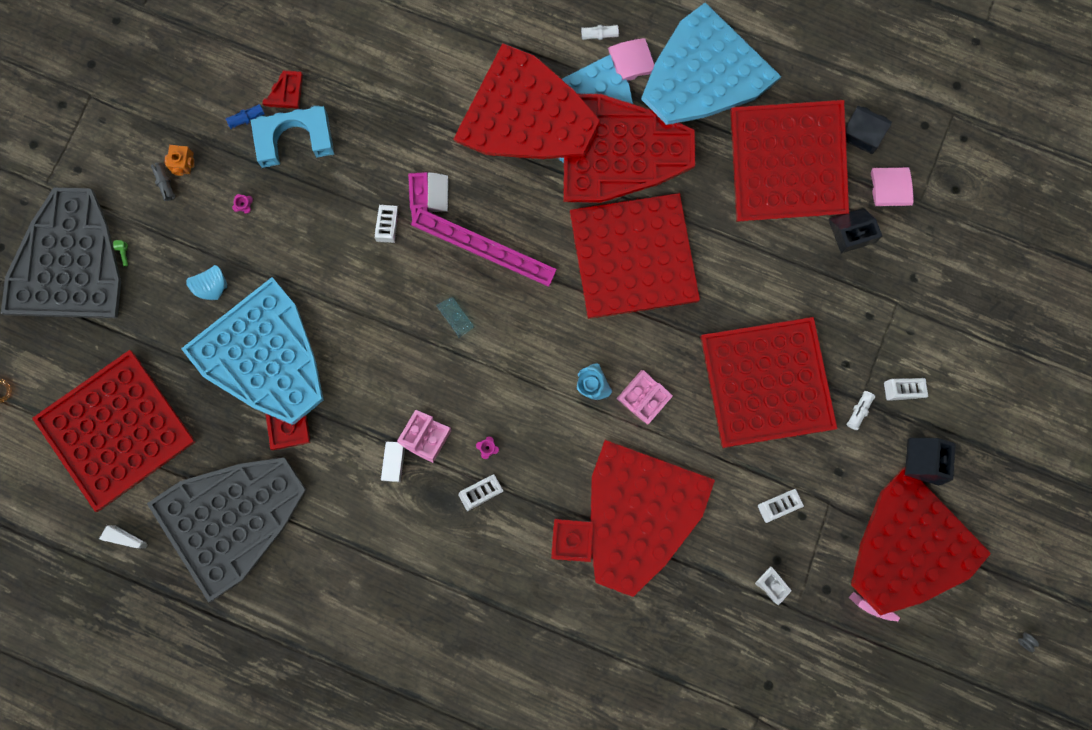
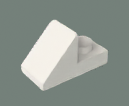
[755,567,791,605]

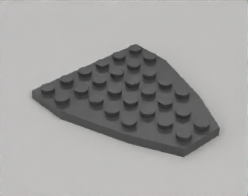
[1,187,121,318]
[147,458,307,603]

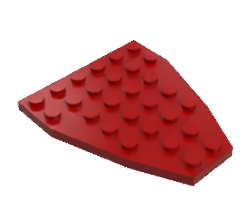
[453,43,601,159]
[563,94,695,203]
[591,440,715,597]
[851,467,991,616]

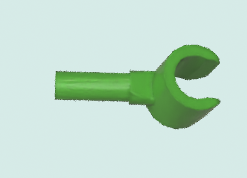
[113,240,128,266]

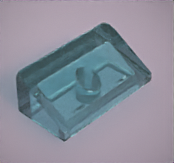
[436,297,474,338]

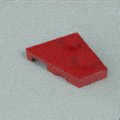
[262,70,303,109]

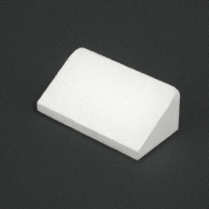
[428,173,448,212]
[381,442,405,483]

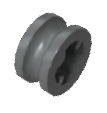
[1018,633,1040,653]

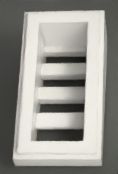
[375,205,398,243]
[884,378,928,400]
[458,474,503,511]
[758,489,804,523]
[100,525,148,548]

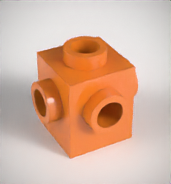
[165,145,194,176]

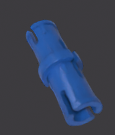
[226,104,265,129]

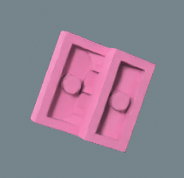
[608,38,654,80]
[871,167,913,206]
[617,370,672,425]
[397,410,451,463]
[849,592,900,621]

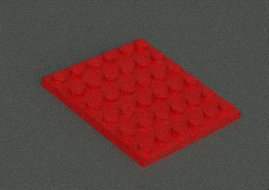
[730,100,849,222]
[570,193,700,319]
[700,317,837,448]
[32,350,195,512]

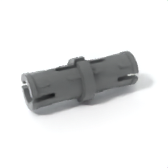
[151,162,175,201]

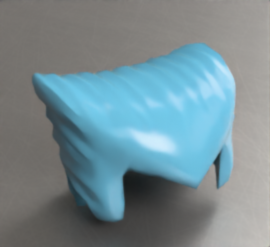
[186,265,227,300]
[577,363,612,400]

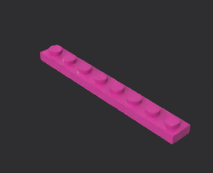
[411,208,557,287]

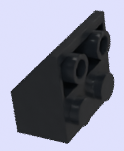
[845,106,892,154]
[828,208,882,254]
[905,438,956,486]

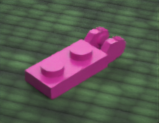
[409,172,428,221]

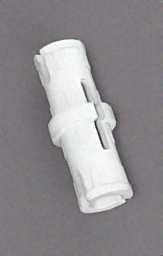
[581,25,619,40]
[847,391,875,430]

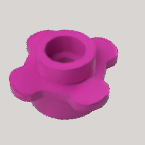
[232,194,253,214]
[476,437,499,459]

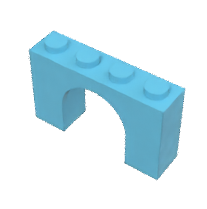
[251,106,334,168]

